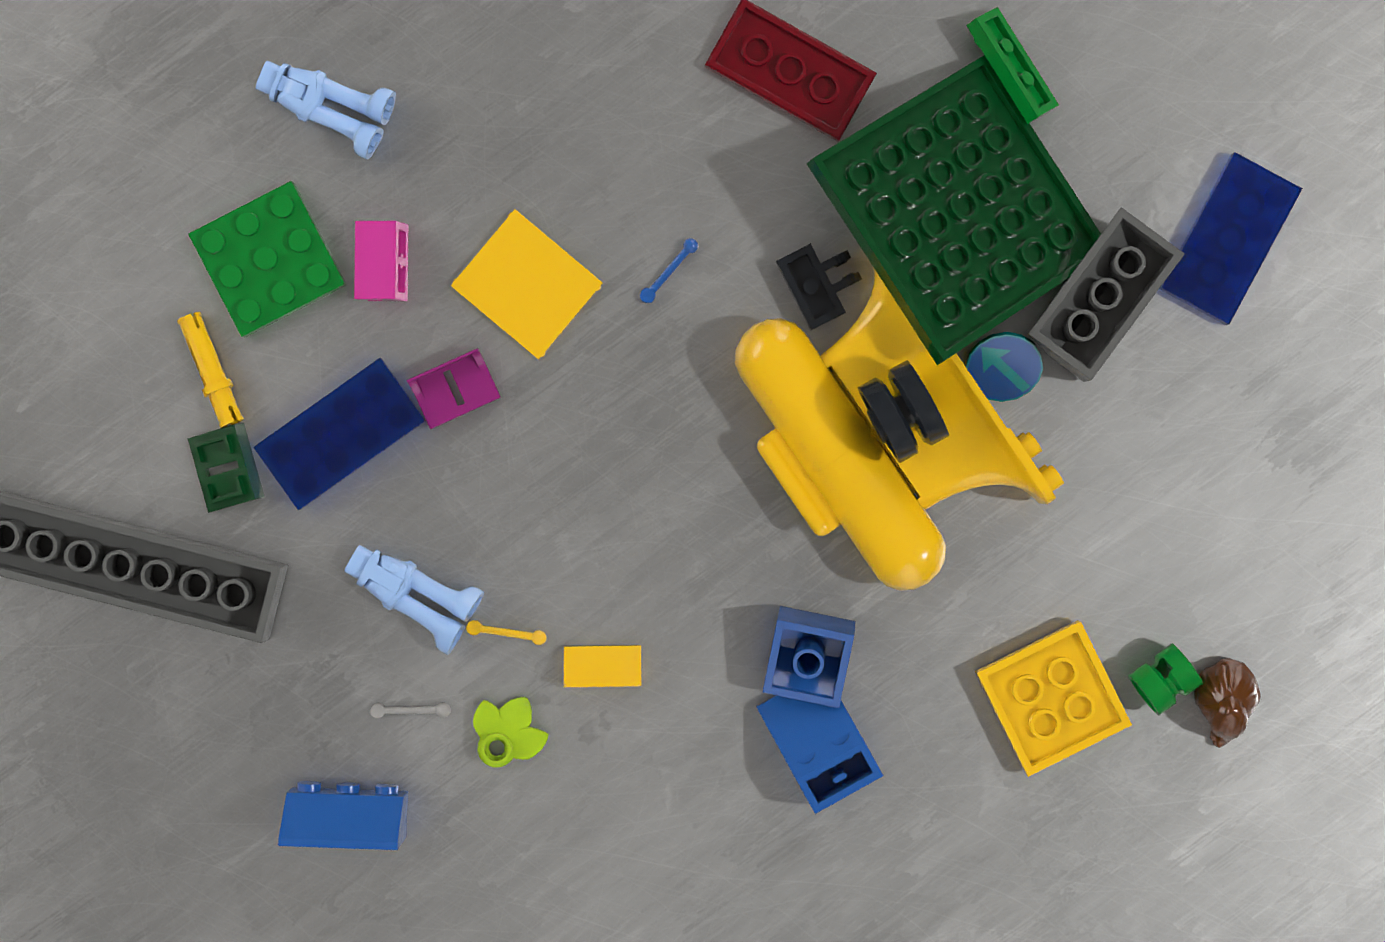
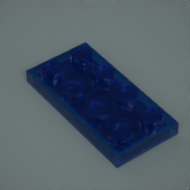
[1159,152,1303,325]
[253,358,426,510]

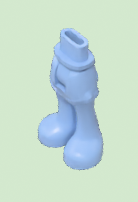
[256,61,396,160]
[344,545,484,655]

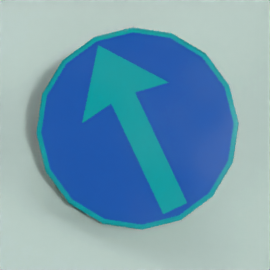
[965,332,1043,402]

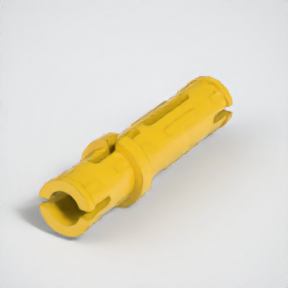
[177,312,244,428]

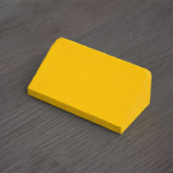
[564,645,642,687]

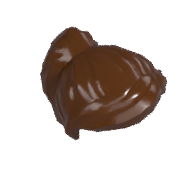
[1194,658,1261,748]

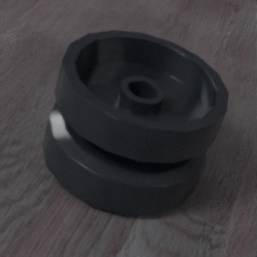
[857,360,949,463]

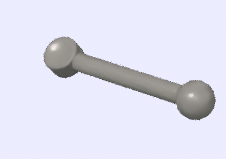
[370,702,451,719]

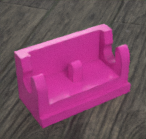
[354,221,409,302]

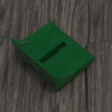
[187,423,265,513]

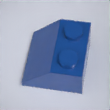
[763,606,856,708]

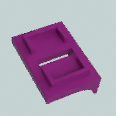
[406,348,501,429]

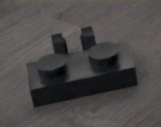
[776,243,862,331]

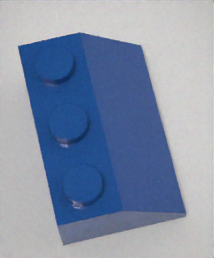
[278,781,408,850]

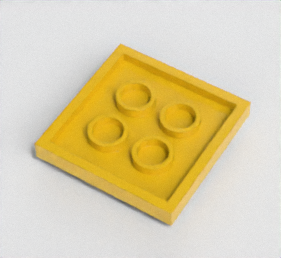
[975,620,1132,777]

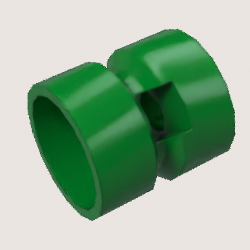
[1128,643,1203,716]

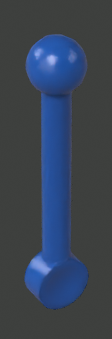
[640,238,698,303]

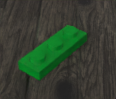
[966,7,1059,124]

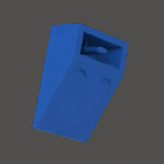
[756,695,884,814]

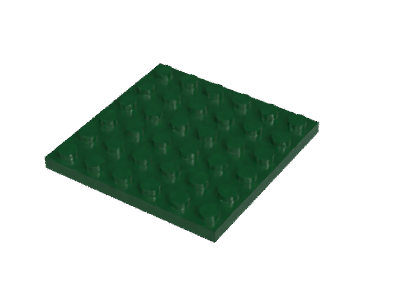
[806,55,1101,365]

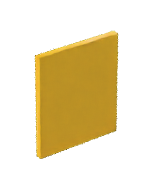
[451,209,603,359]

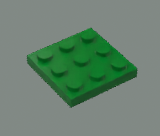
[188,181,347,338]

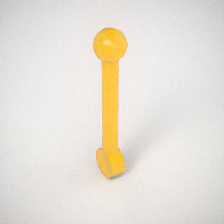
[466,620,546,645]

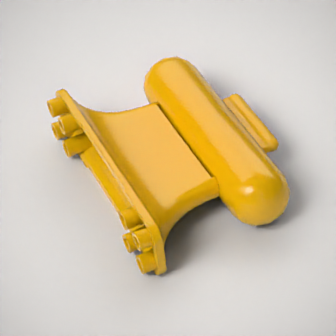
[735,267,1064,591]

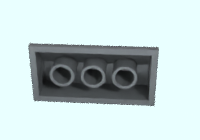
[1028,207,1185,382]

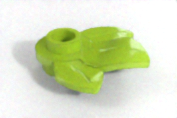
[473,697,549,767]

